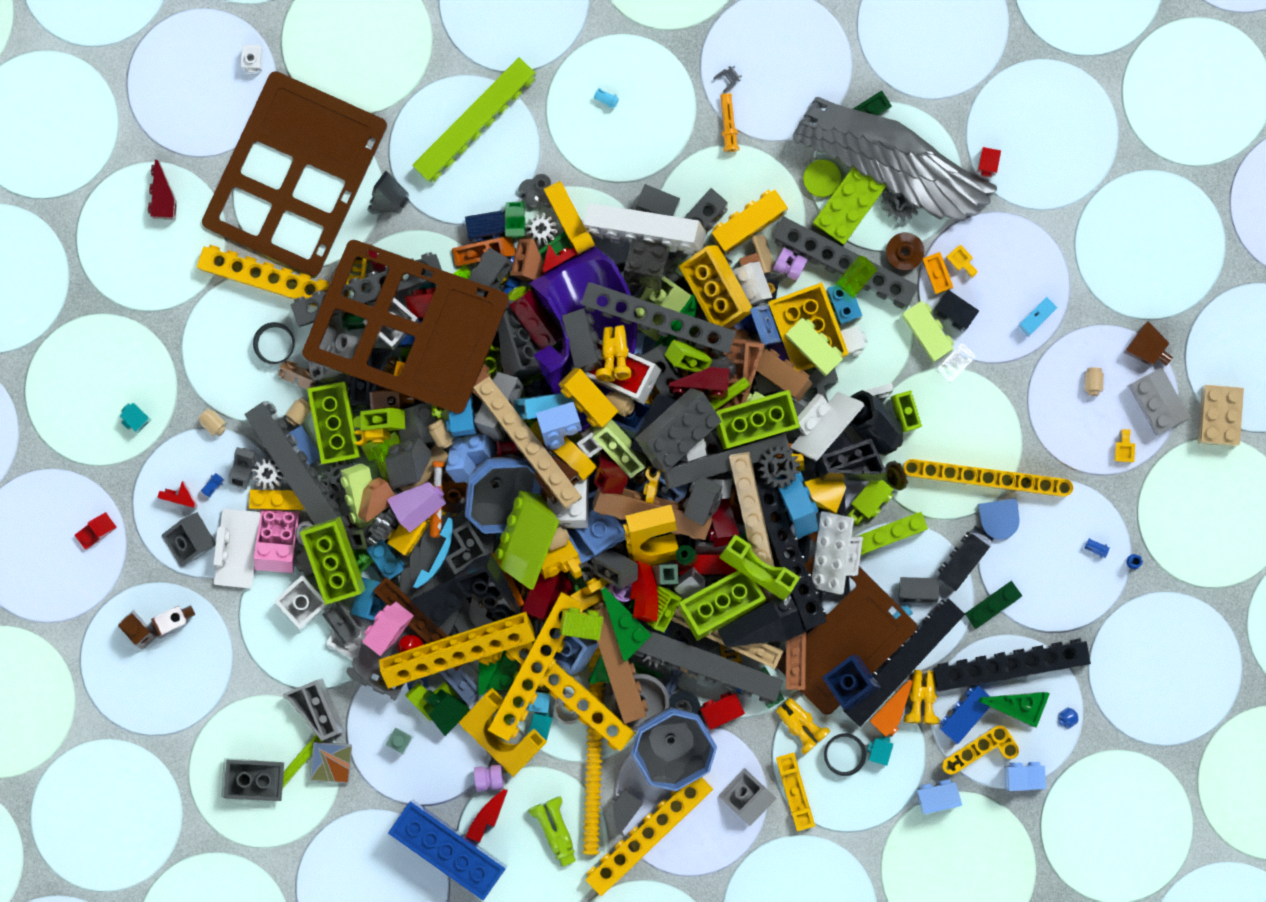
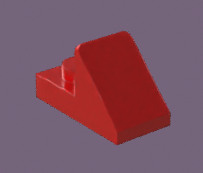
[542,244,578,275]
[157,481,198,509]
[74,512,117,550]

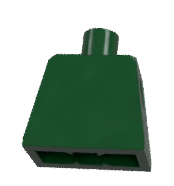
[423,689,470,736]

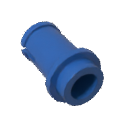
[201,473,224,498]
[1084,538,1110,558]
[1126,554,1143,569]

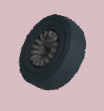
[669,691,700,715]

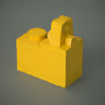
[540,540,582,579]

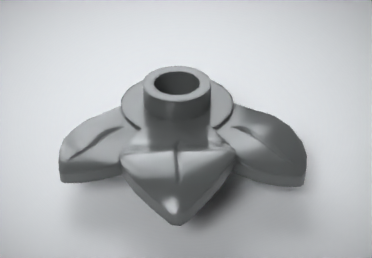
[518,174,552,209]

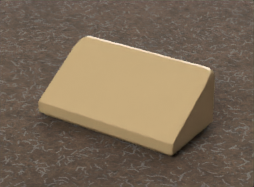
[751,235,775,275]

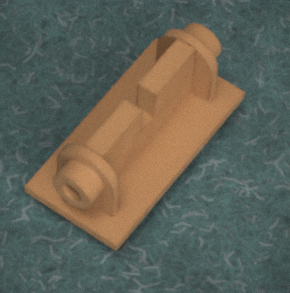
[278,361,316,389]

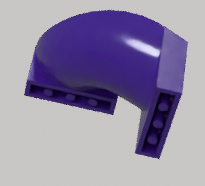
[529,246,638,433]

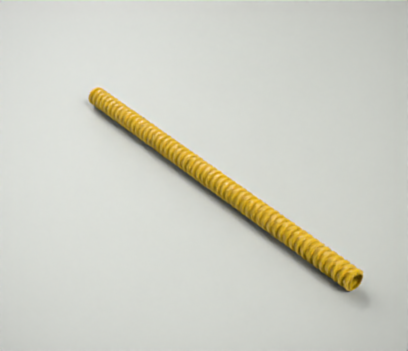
[582,574,605,855]

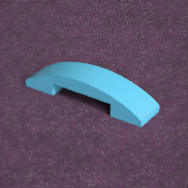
[413,517,454,589]

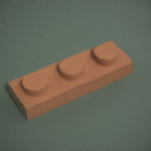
[786,631,807,690]

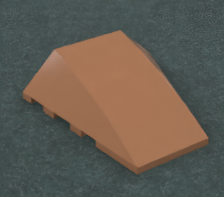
[691,336,765,411]

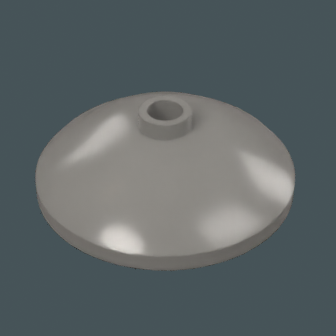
[611,674,669,731]

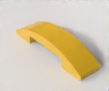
[529,421,597,482]
[776,752,815,832]

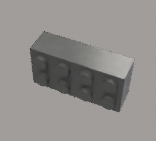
[635,388,722,472]

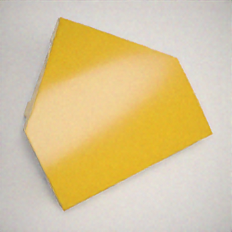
[803,477,846,514]

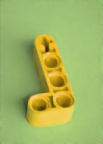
[543,180,595,255]
[941,725,1019,775]

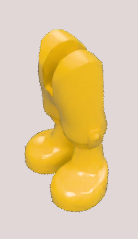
[596,325,631,382]
[903,669,940,725]
[775,697,831,755]

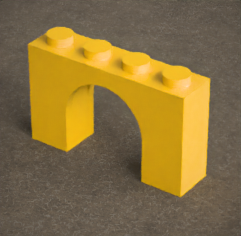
[623,505,678,565]
[459,688,547,777]

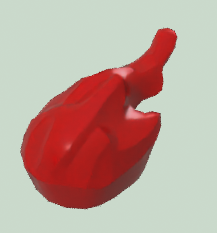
[397,635,426,653]

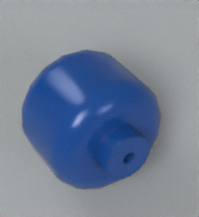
[1058,707,1079,729]

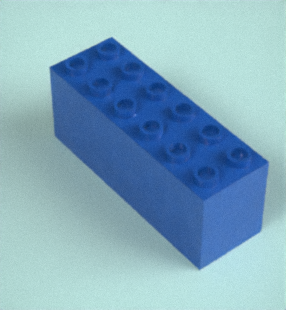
[388,799,508,901]

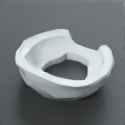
[553,693,582,725]

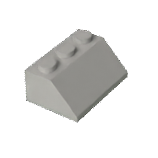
[1128,367,1190,435]

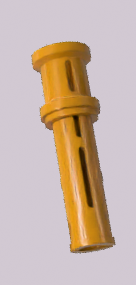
[720,93,740,153]

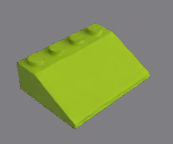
[494,491,560,590]

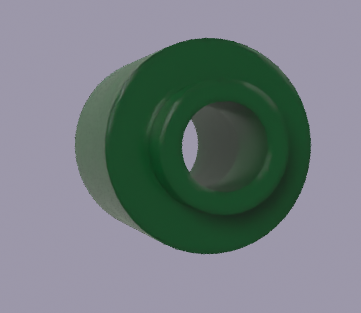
[342,312,366,331]
[676,545,698,567]

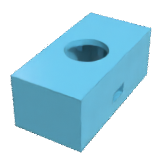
[1018,297,1058,336]

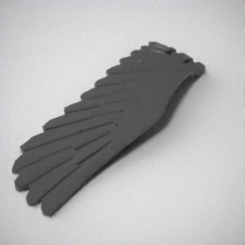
[793,97,997,221]
[346,510,497,701]

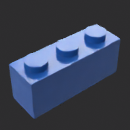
[939,685,990,744]

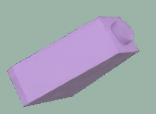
[387,482,446,532]

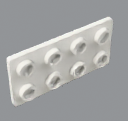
[790,392,864,461]
[213,509,261,589]
[811,512,863,594]

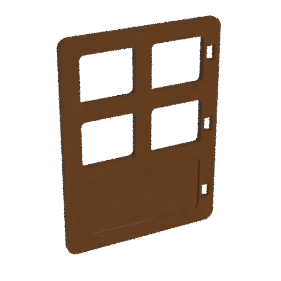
[202,71,387,276]
[302,240,509,414]
[716,511,917,715]

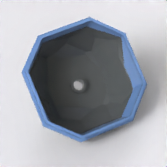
[465,456,542,534]
[631,707,717,791]

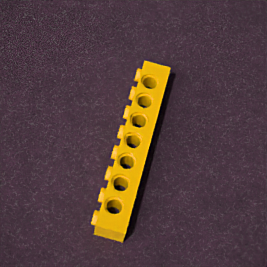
[196,244,351,315]
[488,592,584,741]
[379,612,535,689]
[505,641,636,751]
[585,777,714,897]

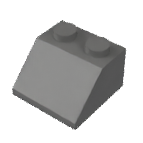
[718,768,777,826]

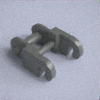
[713,66,742,93]

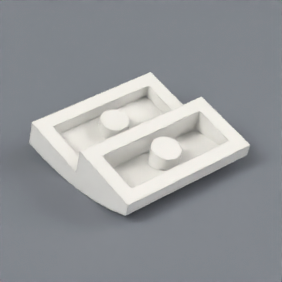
[326,610,373,660]

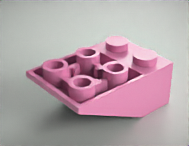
[254,509,300,573]

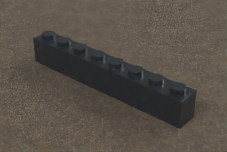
[843,598,965,727]

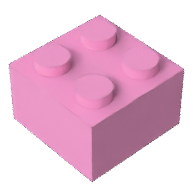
[362,602,414,656]

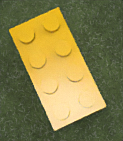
[711,189,788,256]
[679,245,753,329]

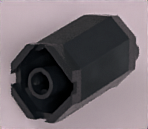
[848,390,903,456]

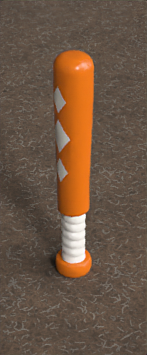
[430,461,444,538]

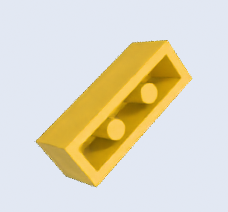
[558,368,618,428]

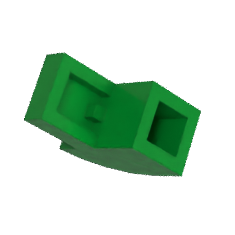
[505,201,526,238]

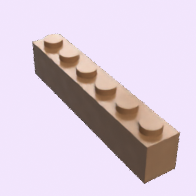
[708,326,813,402]
[593,488,712,540]
[594,606,649,724]

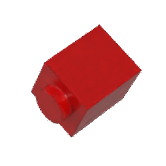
[977,147,1002,178]

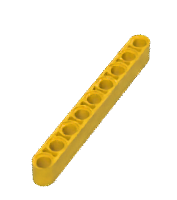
[902,459,1074,497]

